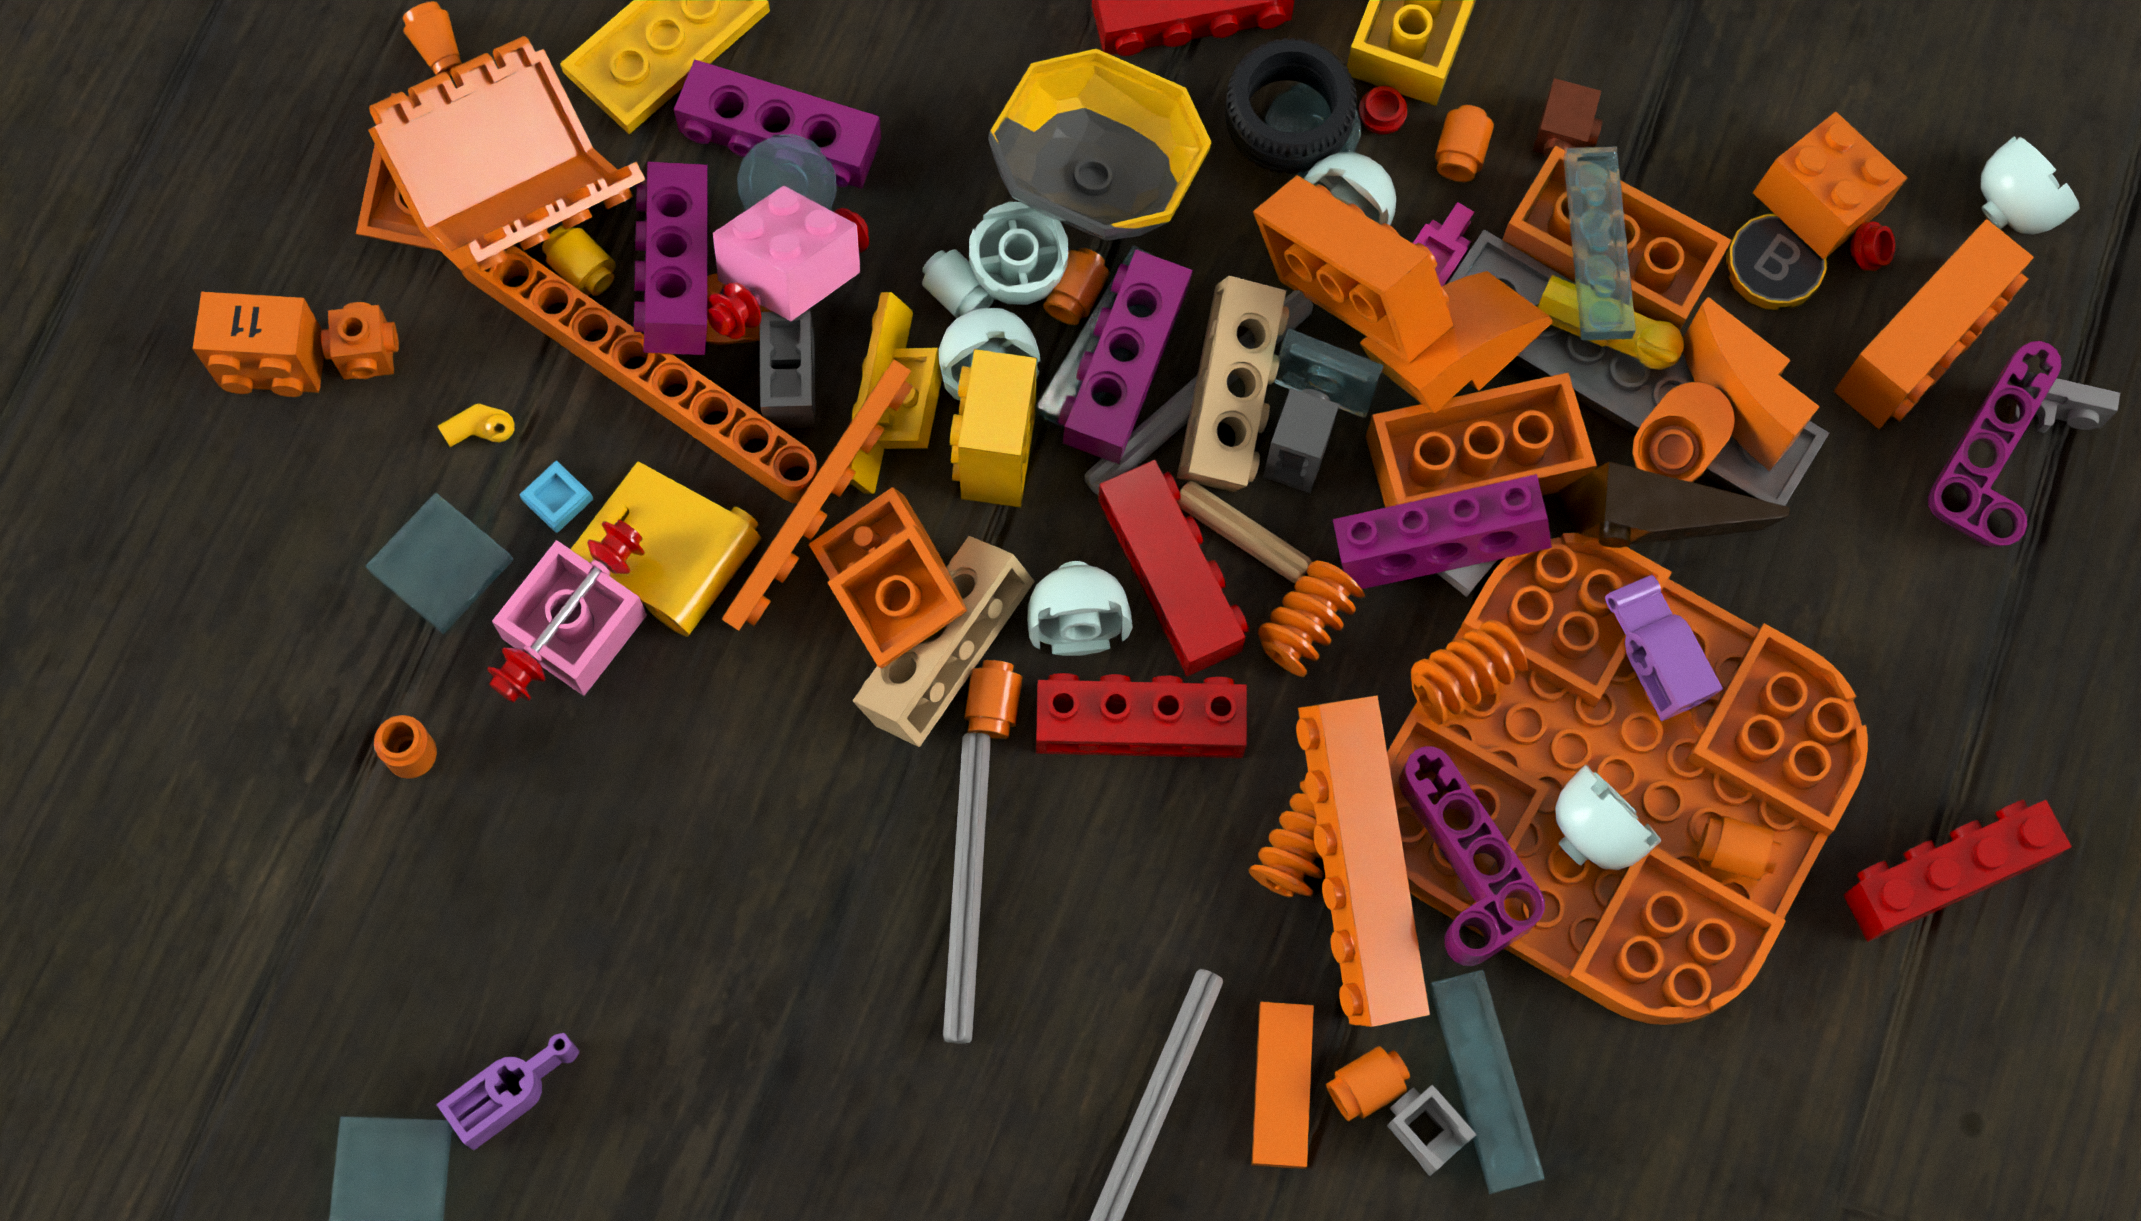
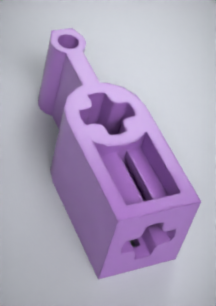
[1605,575,1723,721]
[436,1033,580,1151]

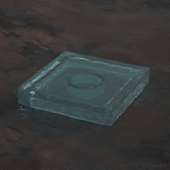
[1274,328,1384,418]
[365,493,513,634]
[329,1117,452,1221]

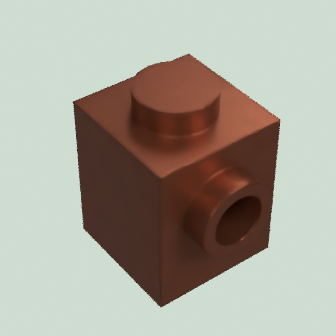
[1532,78,1603,159]

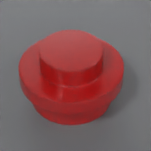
[1358,86,1407,134]
[1851,221,1895,271]

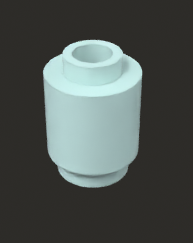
[922,249,994,318]

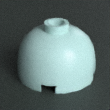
[1981,136,2080,235]
[1304,152,1396,225]
[969,202,1068,305]
[938,308,1041,400]
[1027,561,1133,656]
[1555,764,1661,870]

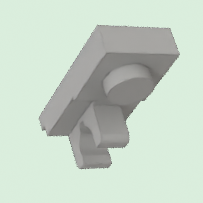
[2004,372,2120,433]

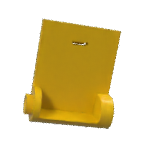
[570,461,761,637]

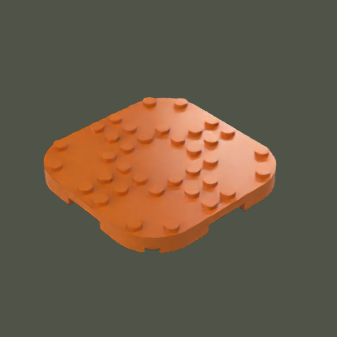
[1387,533,1868,1025]

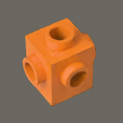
[321,302,399,380]

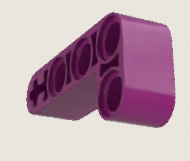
[1928,341,2061,547]
[1399,746,1545,966]

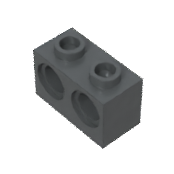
[759,311,816,428]
[1263,388,1339,493]

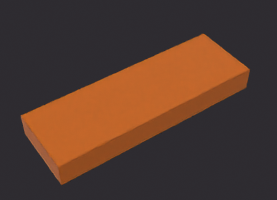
[1251,1002,1314,1169]

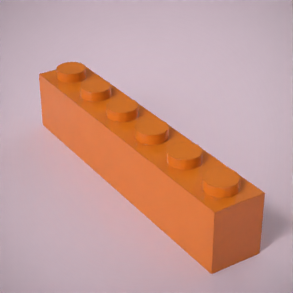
[1296,695,1430,1027]

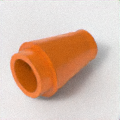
[403,1,462,76]

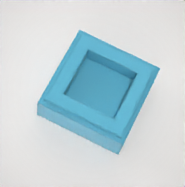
[519,460,593,533]

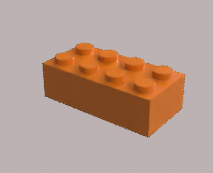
[1502,146,1732,330]
[1253,175,1454,363]
[1833,219,2034,430]
[1365,373,1597,508]

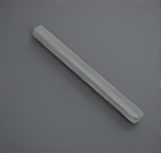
[1084,290,1314,496]
[943,732,991,1044]
[1089,969,1223,1221]

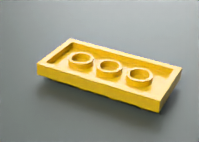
[560,0,770,134]

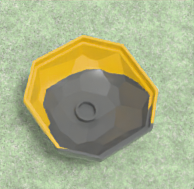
[988,49,1211,241]

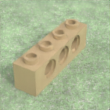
[1176,276,1289,492]
[853,536,1035,747]

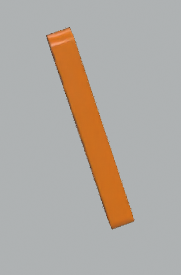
[461,245,819,503]

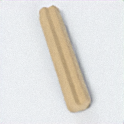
[1176,481,1311,583]

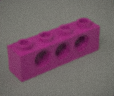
[674,59,882,189]
[634,162,707,355]
[1058,249,1192,464]
[1333,474,1552,589]

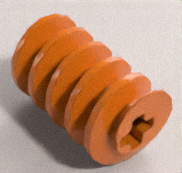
[1258,560,1365,677]
[1411,620,1528,725]
[1249,780,1324,898]

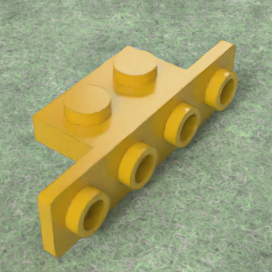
[848,292,942,494]

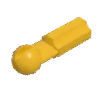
[1537,275,1685,370]

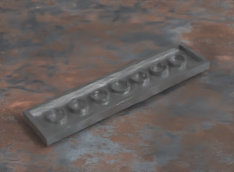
[1448,230,1829,506]

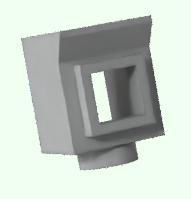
[1387,1085,1477,1176]

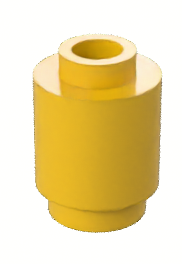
[542,225,615,296]

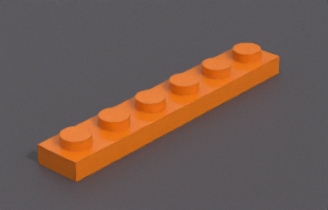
[722,359,913,631]

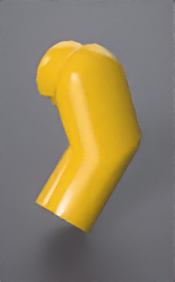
[438,404,515,447]

